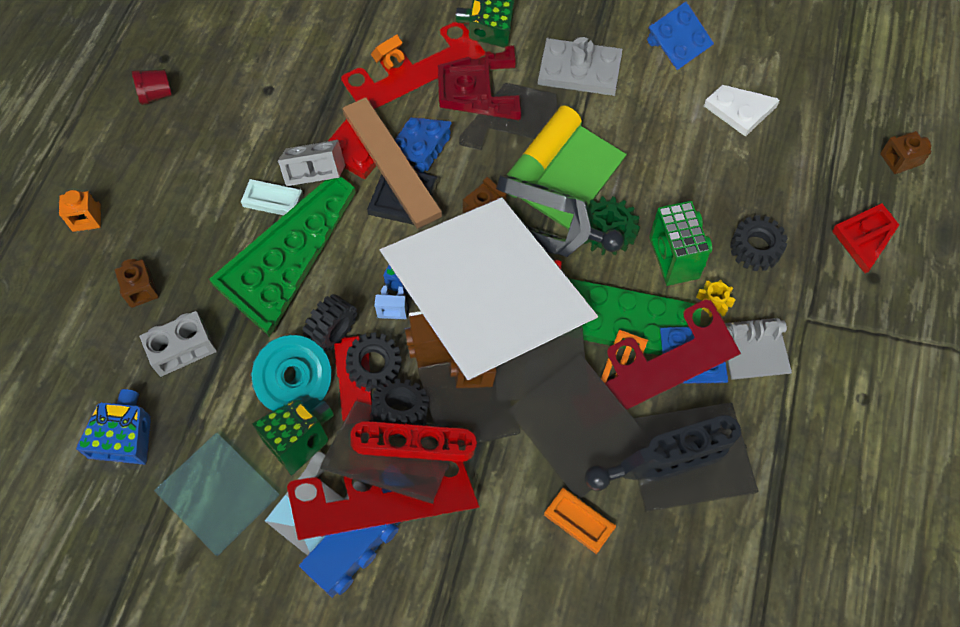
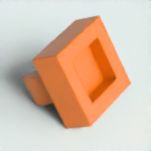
[371,34,404,69]

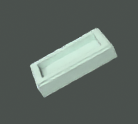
[241,179,304,215]

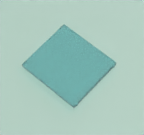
[154,433,279,556]

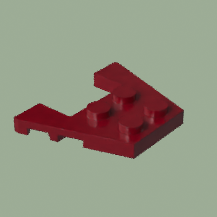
[438,45,521,120]

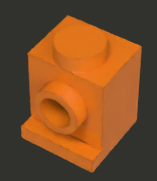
[59,190,101,232]

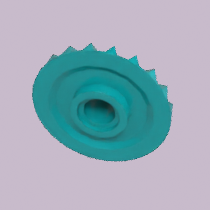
[250,335,331,411]

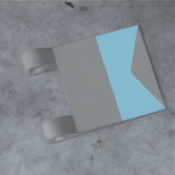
[265,452,368,556]

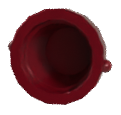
[132,69,172,105]

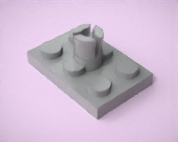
[538,37,623,96]

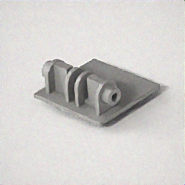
[725,318,792,380]

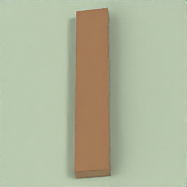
[342,97,442,229]

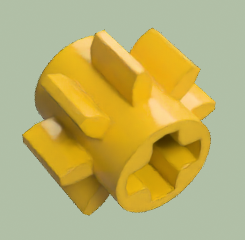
[696,280,736,317]

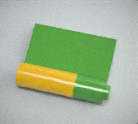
[507,105,627,230]

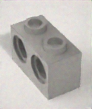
[278,140,345,186]
[140,311,217,377]

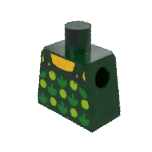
[455,0,514,48]
[252,400,334,475]

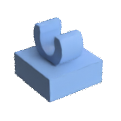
[375,286,408,319]

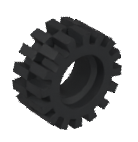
[730,215,788,271]
[303,294,357,352]
[346,333,402,391]
[371,379,429,437]

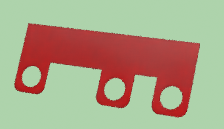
[341,21,485,109]
[287,460,480,540]

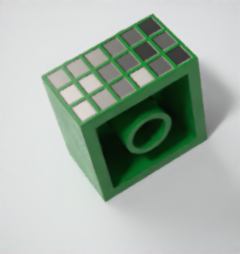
[649,201,712,286]

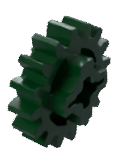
[584,196,640,255]

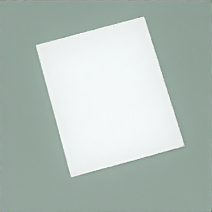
[380,198,598,380]

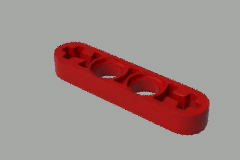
[350,421,477,462]

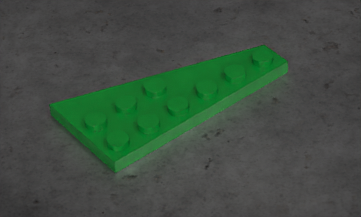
[209,176,356,337]

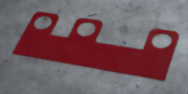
[560,300,741,430]

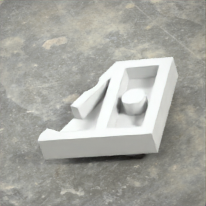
[704,85,780,136]

